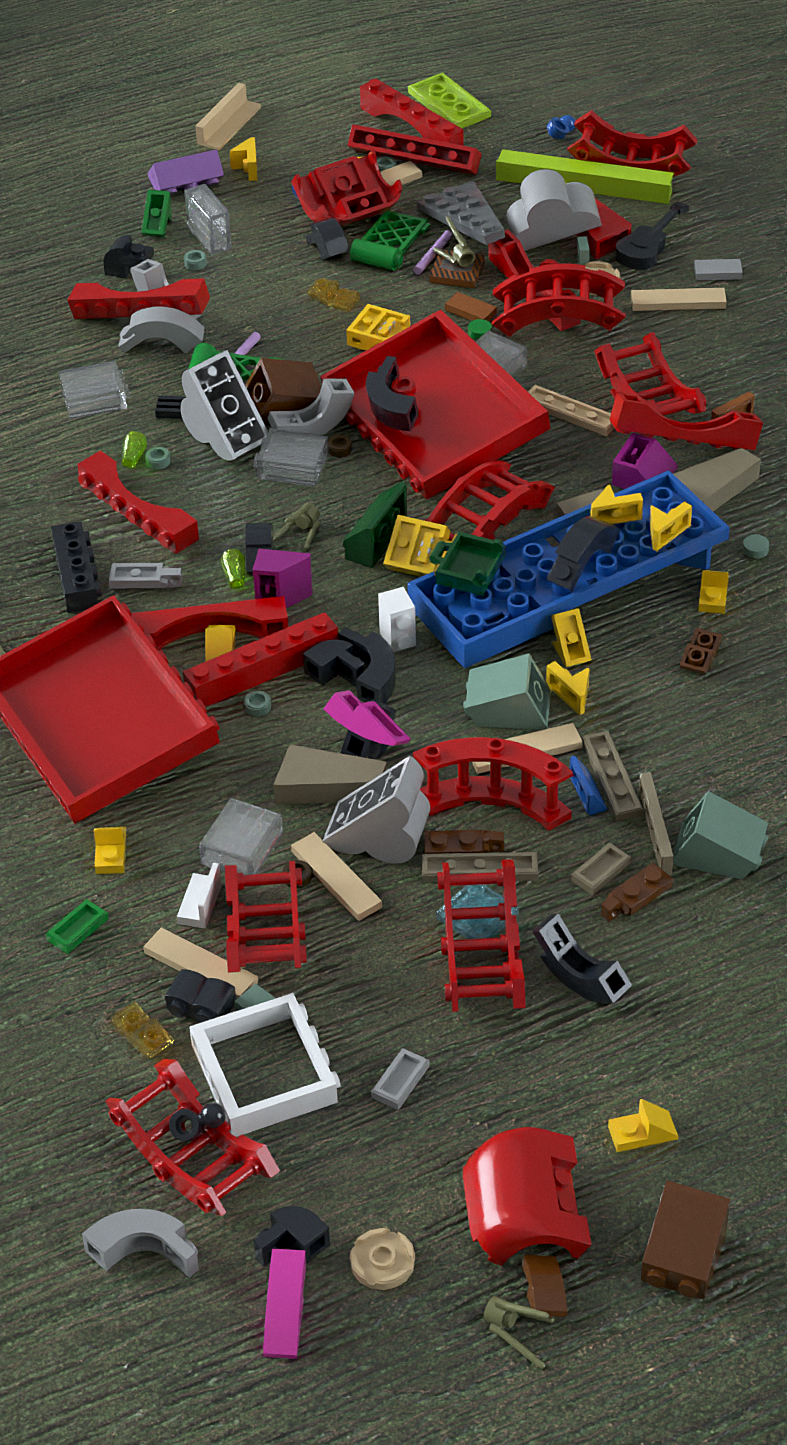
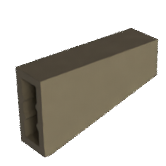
[674,448,761,511]
[274,745,387,804]

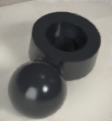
[169,1103,226,1141]

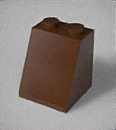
[245,358,321,426]
[641,1180,730,1299]

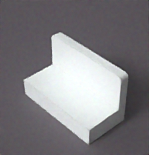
[177,863,222,929]

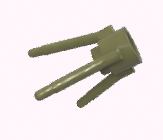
[433,216,476,267]
[273,502,321,551]
[484,1296,554,1369]

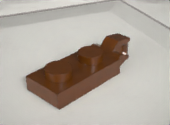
[424,830,504,854]
[601,863,673,922]

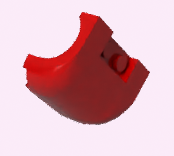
[291,149,403,226]
[463,1127,592,1266]

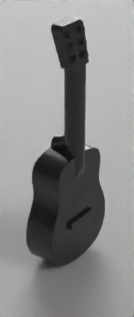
[615,201,689,270]

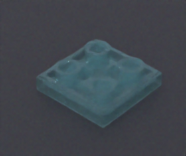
[436,885,519,939]

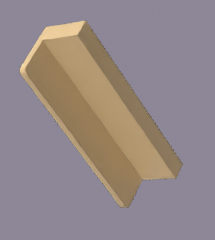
[195,83,261,150]

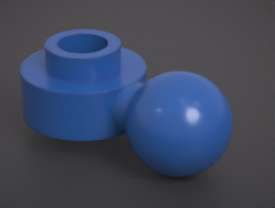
[547,115,575,139]

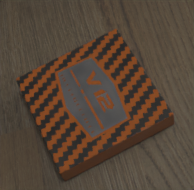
[429,249,485,288]

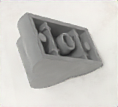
[506,169,602,251]
[181,350,271,461]
[322,756,430,864]

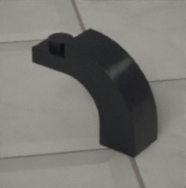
[366,356,419,432]
[547,516,621,591]
[338,627,396,704]
[532,913,632,1004]

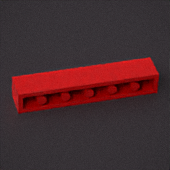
[347,124,482,175]
[183,612,339,707]

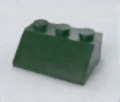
[343,482,407,568]

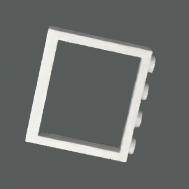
[189,993,341,1137]

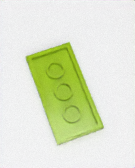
[408,72,491,128]

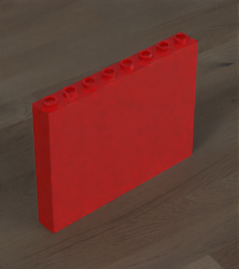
[320,309,551,500]
[0,595,220,824]

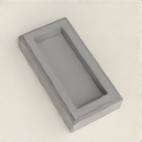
[694,259,743,281]
[371,1048,429,1110]

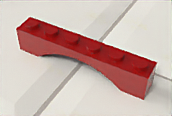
[360,78,464,146]
[488,230,581,331]
[67,278,210,319]
[609,392,763,450]
[77,450,199,554]
[131,596,288,651]

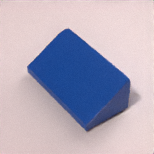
[570,756,607,815]

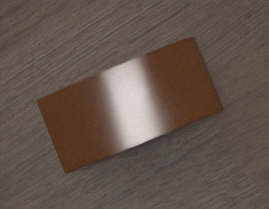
[679,628,722,675]
[522,1255,567,1318]

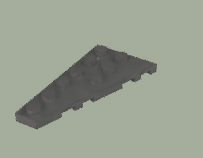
[416,181,505,245]

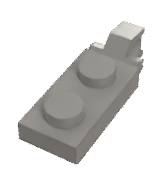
[108,563,183,589]

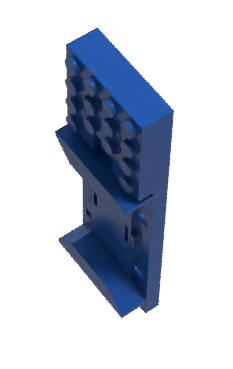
[407,470,730,669]

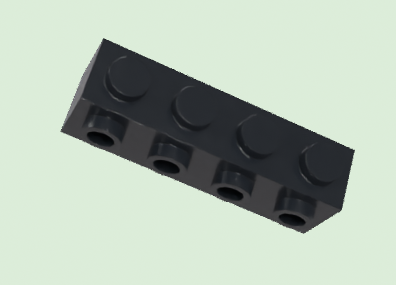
[51,521,102,613]

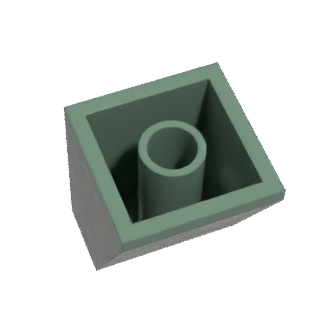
[463,654,551,730]
[673,791,768,879]

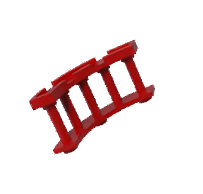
[567,110,698,177]
[492,264,626,337]
[594,332,706,416]
[424,461,556,541]
[413,737,573,831]
[437,859,526,1012]
[225,861,307,973]
[105,1059,280,1216]

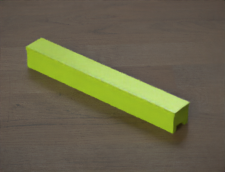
[496,149,673,204]

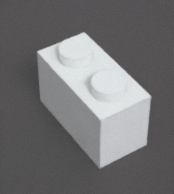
[378,587,416,652]

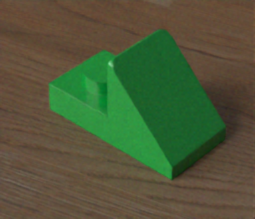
[141,189,172,237]

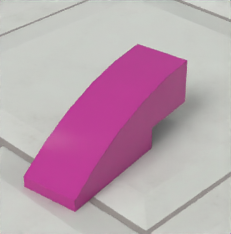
[323,690,411,746]
[263,1249,306,1359]

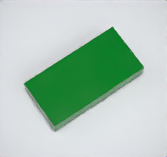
[46,899,109,954]

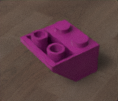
[612,432,678,489]
[253,549,313,608]

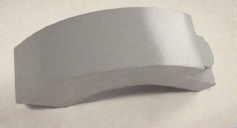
[130,259,201,319]
[118,307,205,353]
[268,379,354,442]
[82,1209,199,1278]

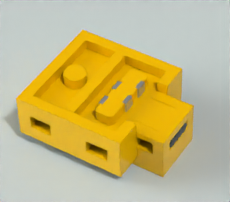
[346,304,410,351]
[383,515,452,577]

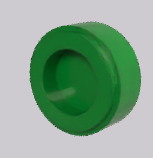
[468,319,492,340]

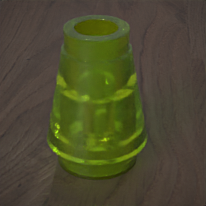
[121,431,147,469]
[220,549,245,589]

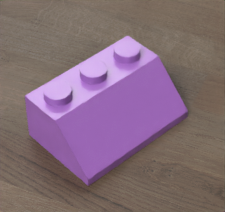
[147,149,224,195]

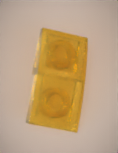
[307,278,361,311]
[110,1001,174,1059]

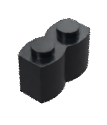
[165,969,237,1023]

